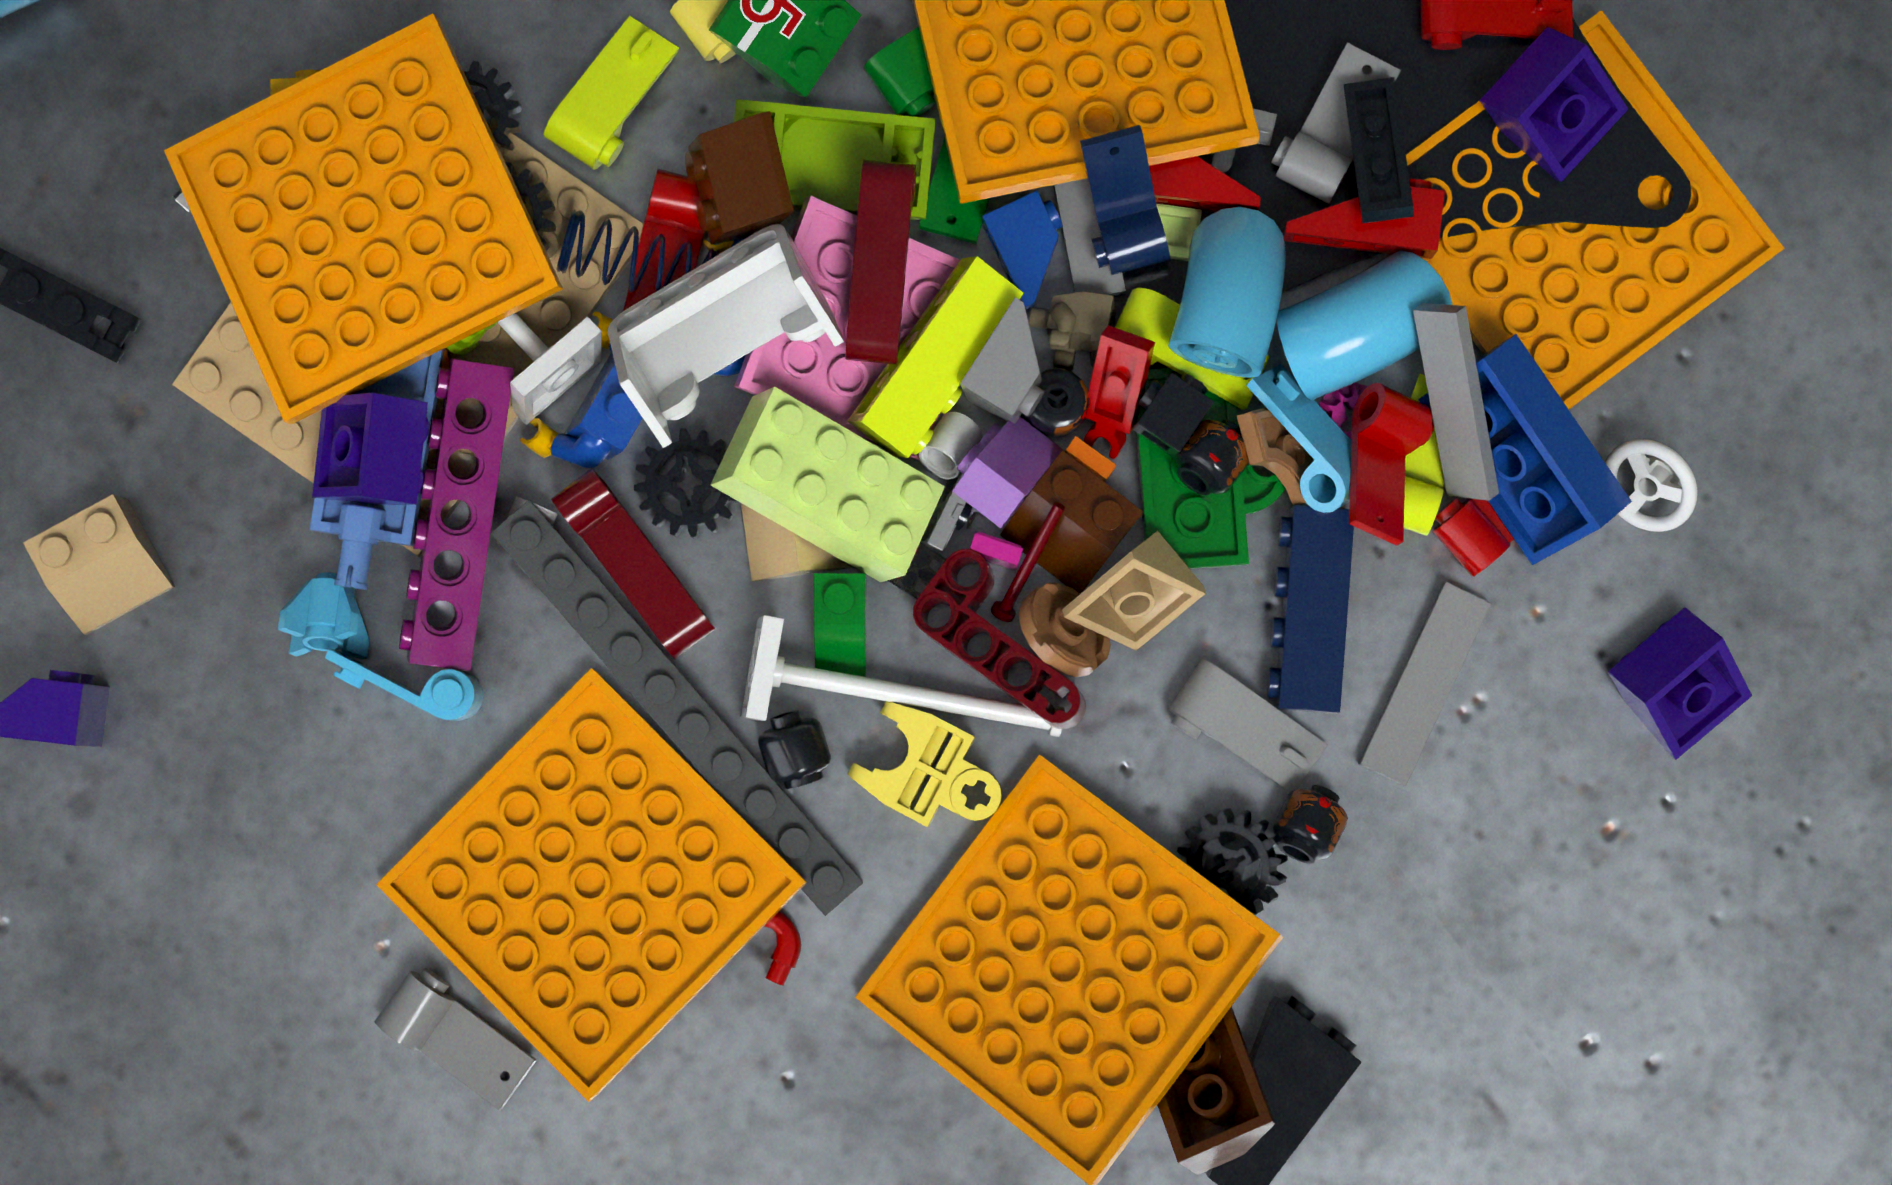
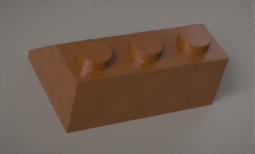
[1157,1006,1275,1175]

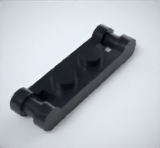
[0,248,142,364]

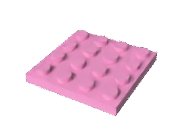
[734,196,960,461]

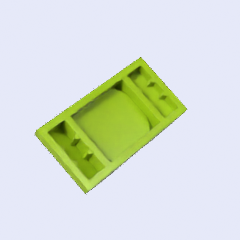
[734,99,936,220]

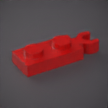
[1084,325,1155,459]

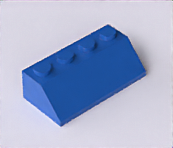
[1418,334,1632,565]

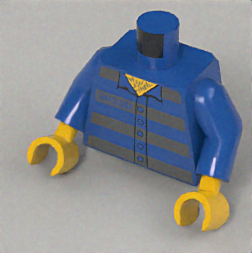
[520,311,642,468]

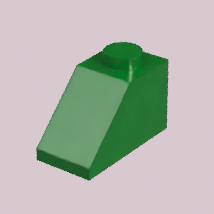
[814,573,867,677]

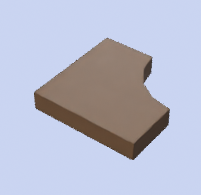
[1237,408,1314,506]

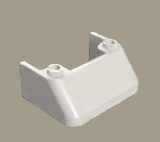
[608,224,844,448]

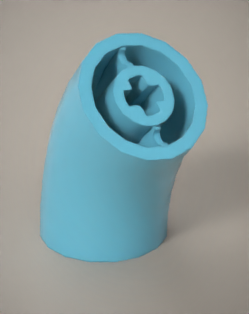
[1168,207,1285,378]
[1277,250,1453,400]

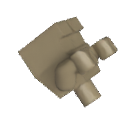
[1029,291,1116,371]

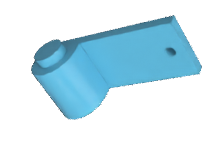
[1246,364,1352,513]
[325,649,483,721]

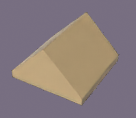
[741,503,851,582]
[1062,531,1206,651]

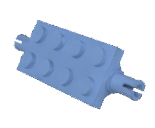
[309,348,445,590]

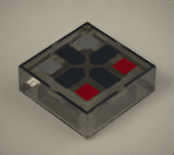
[887,542,946,600]

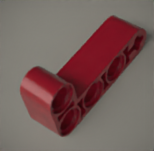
[845,160,916,365]
[551,468,715,659]
[913,549,1086,729]

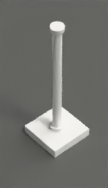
[498,313,601,425]
[740,615,1065,737]

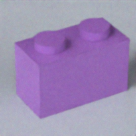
[952,417,1063,528]

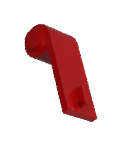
[1421,0,1573,50]
[623,169,705,311]
[1349,382,1434,546]
[1432,497,1514,577]

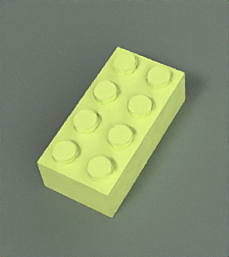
[710,386,945,582]

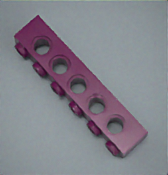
[399,358,514,671]

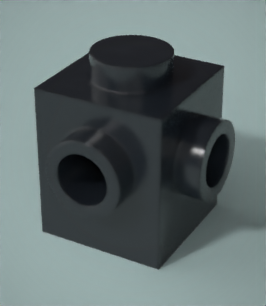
[1132,373,1214,458]

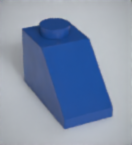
[982,191,1063,313]

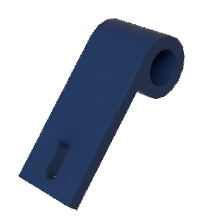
[1080,125,1170,276]

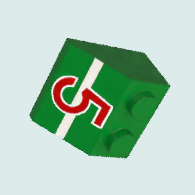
[709,0,862,98]

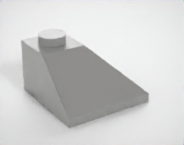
[960,298,1044,424]

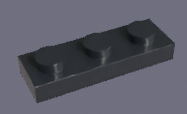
[1343,77,1414,224]

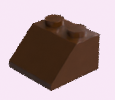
[685,111,794,245]
[1000,450,1143,594]

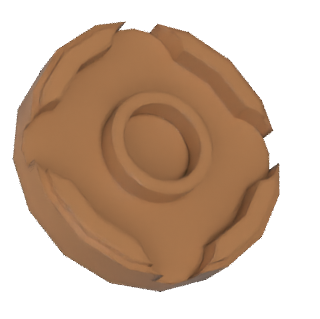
[1018,582,1111,677]

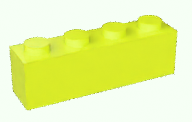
[847,256,1024,458]

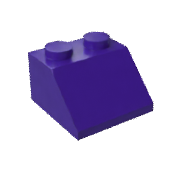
[1479,27,1628,182]
[312,393,429,505]
[1608,607,1752,760]
[0,670,110,747]

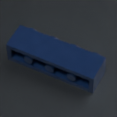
[1266,505,1354,714]

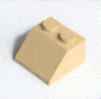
[23,494,175,635]

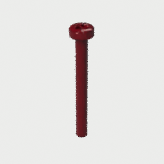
[990,502,1065,622]

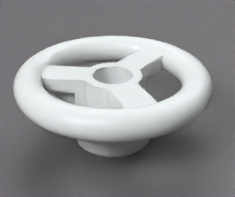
[1605,439,1698,532]

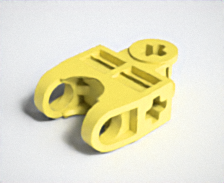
[847,701,1002,827]

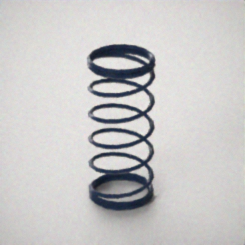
[556,209,720,293]

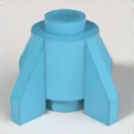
[278,572,369,660]

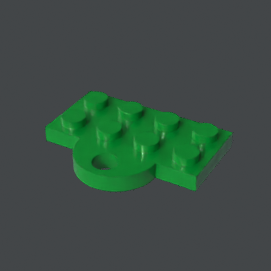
[1136,368,1285,569]

